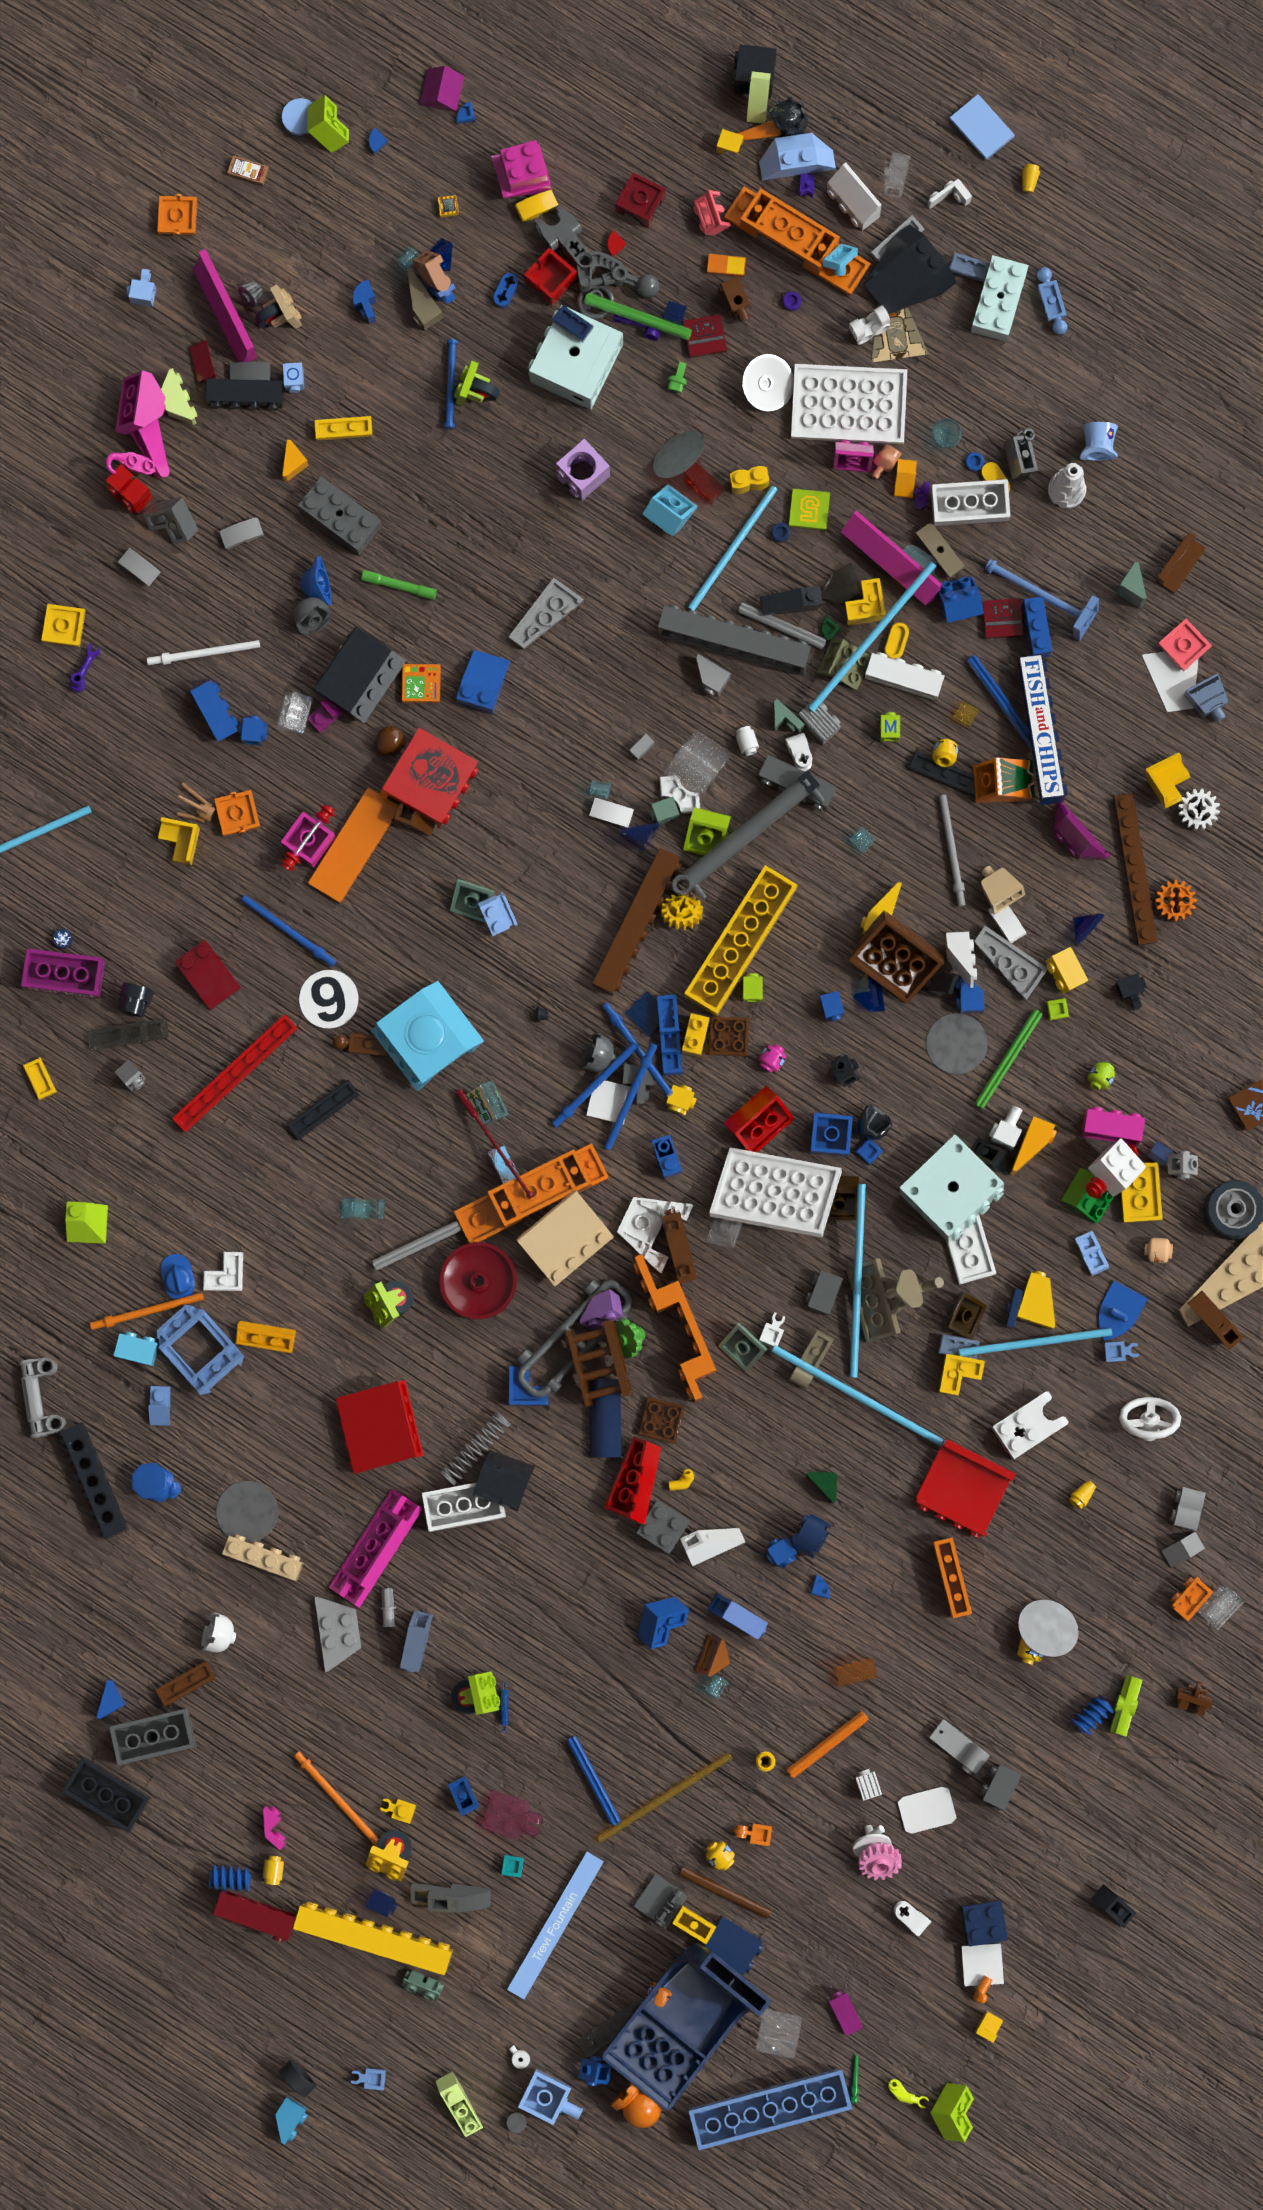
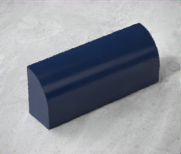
[590,1379,621,1458]

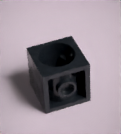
[731,44,777,98]

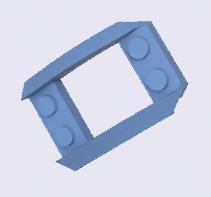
[157,1305,244,1395]

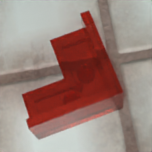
[683,457,725,505]

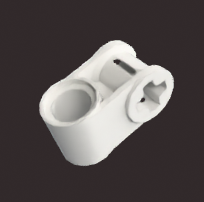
[785,733,812,771]
[894,1901,931,1937]

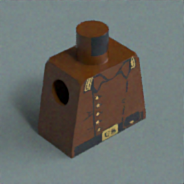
[718,276,750,323]

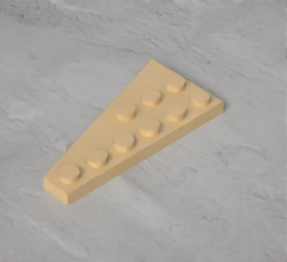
[1179,1222,1263,1327]

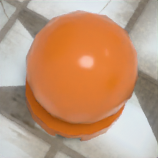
[611,2082,662,2128]

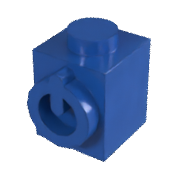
[239,716,267,746]
[766,1537,797,1569]

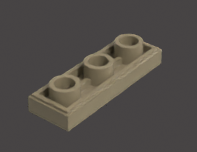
[916,522,965,579]

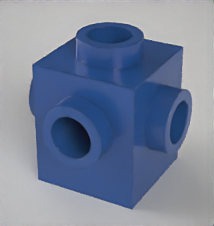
[578,2056,612,2086]

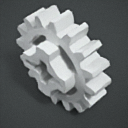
[1178,789,1220,830]

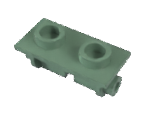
[402,1970,444,2001]

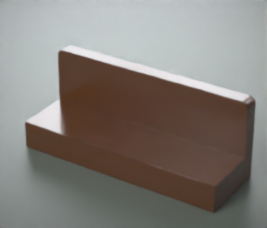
[1156,531,1206,593]

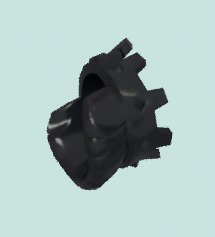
[769,97,808,137]

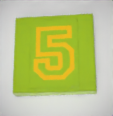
[789,489,830,531]

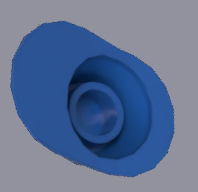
[161,1254,195,1299]

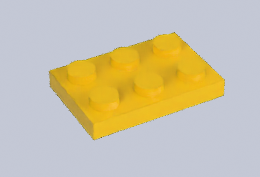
[1121,1162,1163,1223]

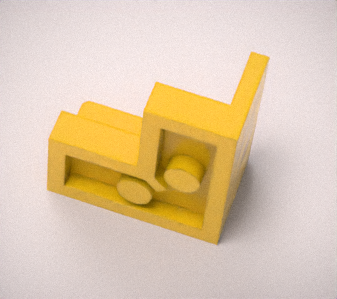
[845,578,886,626]
[1146,753,1190,809]
[158,817,200,866]
[938,1354,985,1396]

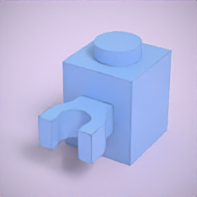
[127,269,156,307]

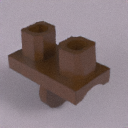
[1177,1681,1213,1716]

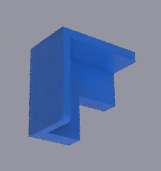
[509,1366,548,1406]
[638,1597,689,1649]

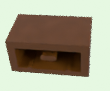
[394,802,436,836]

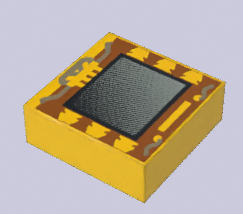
[438,195,459,217]

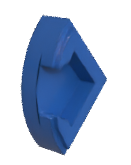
[456,101,475,124]
[369,128,388,155]
[810,1575,830,1599]

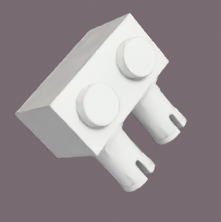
[989,1106,1023,1152]

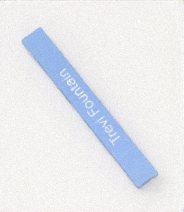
[507,1852,604,1999]

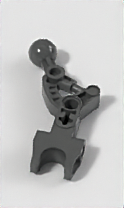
[534,205,660,298]

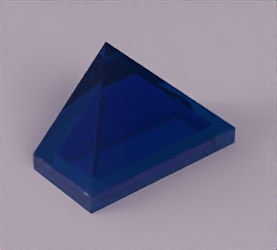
[430,238,453,271]
[1073,913,1105,947]
[853,974,885,1012]

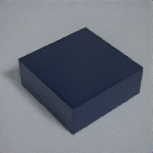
[1147,1141,1173,1166]

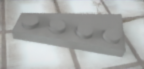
[509,578,584,649]
[974,926,1048,1000]

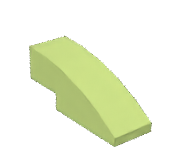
[747,71,771,124]

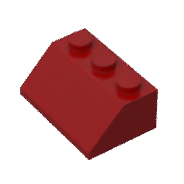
[723,1086,795,1152]

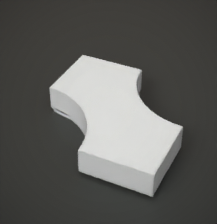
[660,776,700,814]

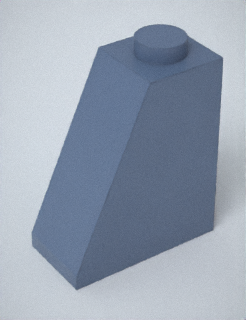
[400,1610,433,1672]

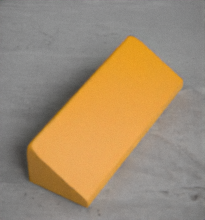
[235,1321,296,1353]

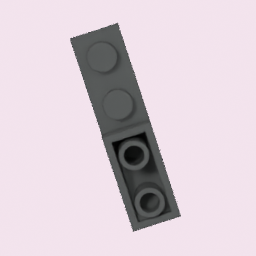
[411,1883,491,1913]

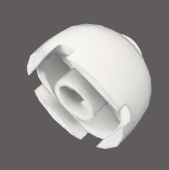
[201,1612,236,1653]

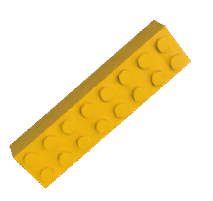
[684,865,798,1017]
[293,1901,453,1975]

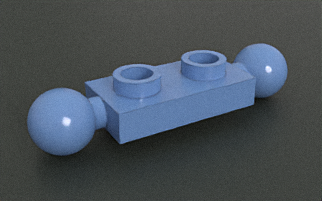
[1037,267,1067,335]

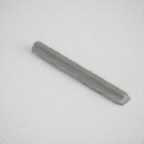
[738,603,826,649]
[372,1221,461,1270]

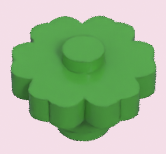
[615,1319,645,1359]

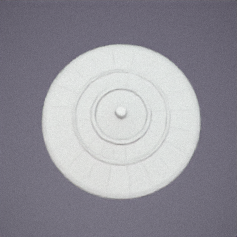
[743,354,794,411]

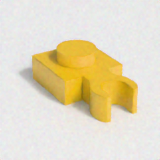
[380,1799,416,1824]

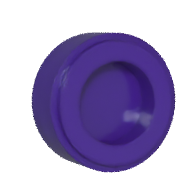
[782,291,801,312]

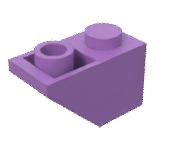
[580,1289,623,1330]

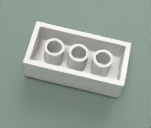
[931,479,1010,526]
[422,1483,506,1532]

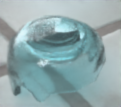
[932,418,962,449]

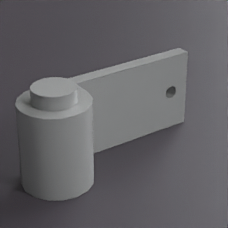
[929,1719,990,1775]

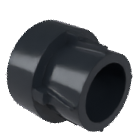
[118,982,154,1017]

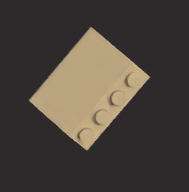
[516,1190,614,1286]

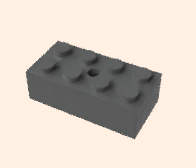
[298,476,382,555]
[109,1709,197,1765]

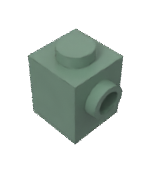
[649,797,680,825]

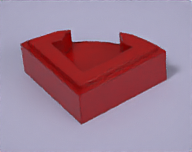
[608,231,626,257]

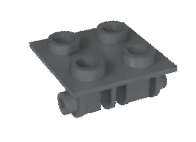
[634,1874,688,1929]

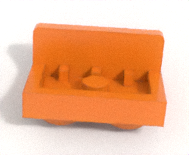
[1170,1576,1214,1622]

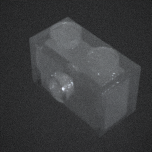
[883,152,911,198]

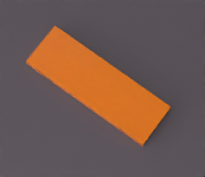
[308,787,399,904]

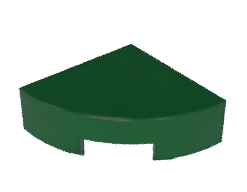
[821,616,841,643]

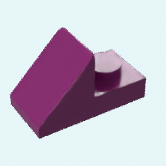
[307,699,344,733]

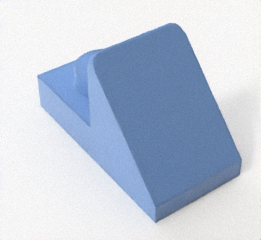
[148,1386,171,1426]

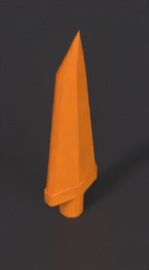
[737,120,781,141]

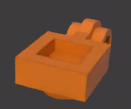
[733,1823,772,1846]

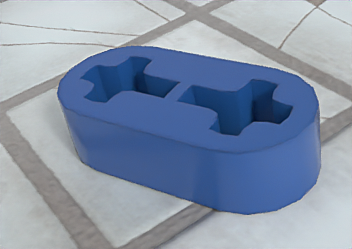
[494,273,518,309]

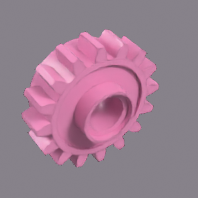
[858,1843,902,1880]

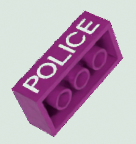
[21,949,105,999]

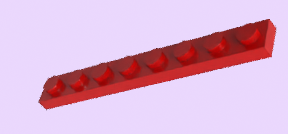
[172,1014,298,1133]

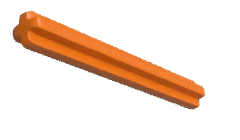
[787,1711,869,1778]

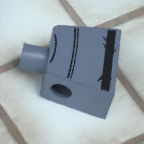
[1183,673,1228,723]

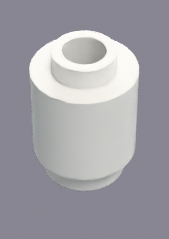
[736,726,759,756]

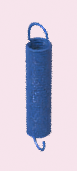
[500,1682,508,1733]

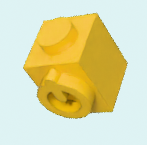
[666,1085,697,1115]

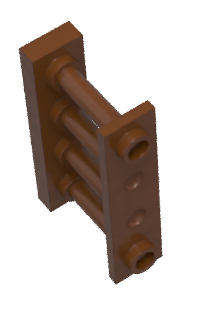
[565,1319,633,1407]

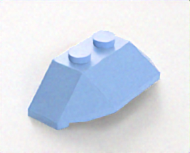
[759,133,836,180]

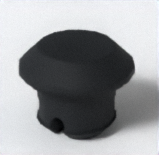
[535,1006,549,1023]

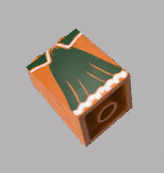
[974,758,1035,803]

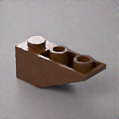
[1188,1291,1244,1350]

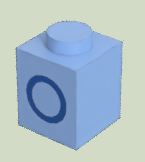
[283,362,304,393]

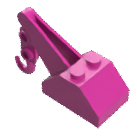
[105,370,170,479]

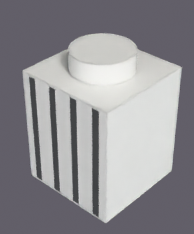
[855,1769,882,1801]

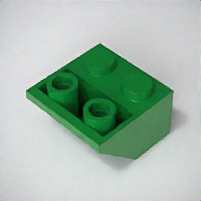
[1061,1168,1113,1224]

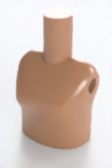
[871,444,902,480]

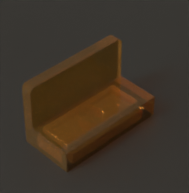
[835,1658,877,1686]

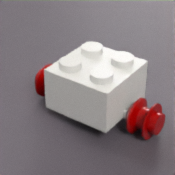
[1085,1138,1146,1198]

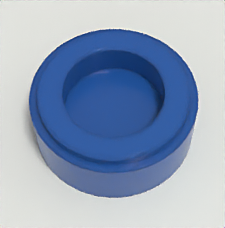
[966,452,984,472]

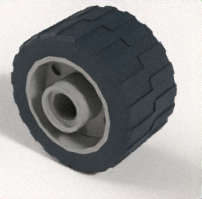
[1203,1180,1263,1240]

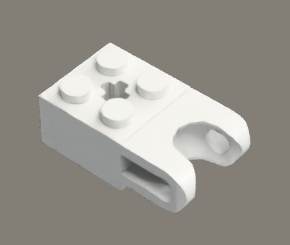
[991,1391,1068,1460]

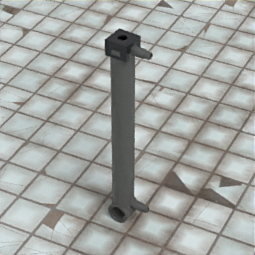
[672,770,825,900]

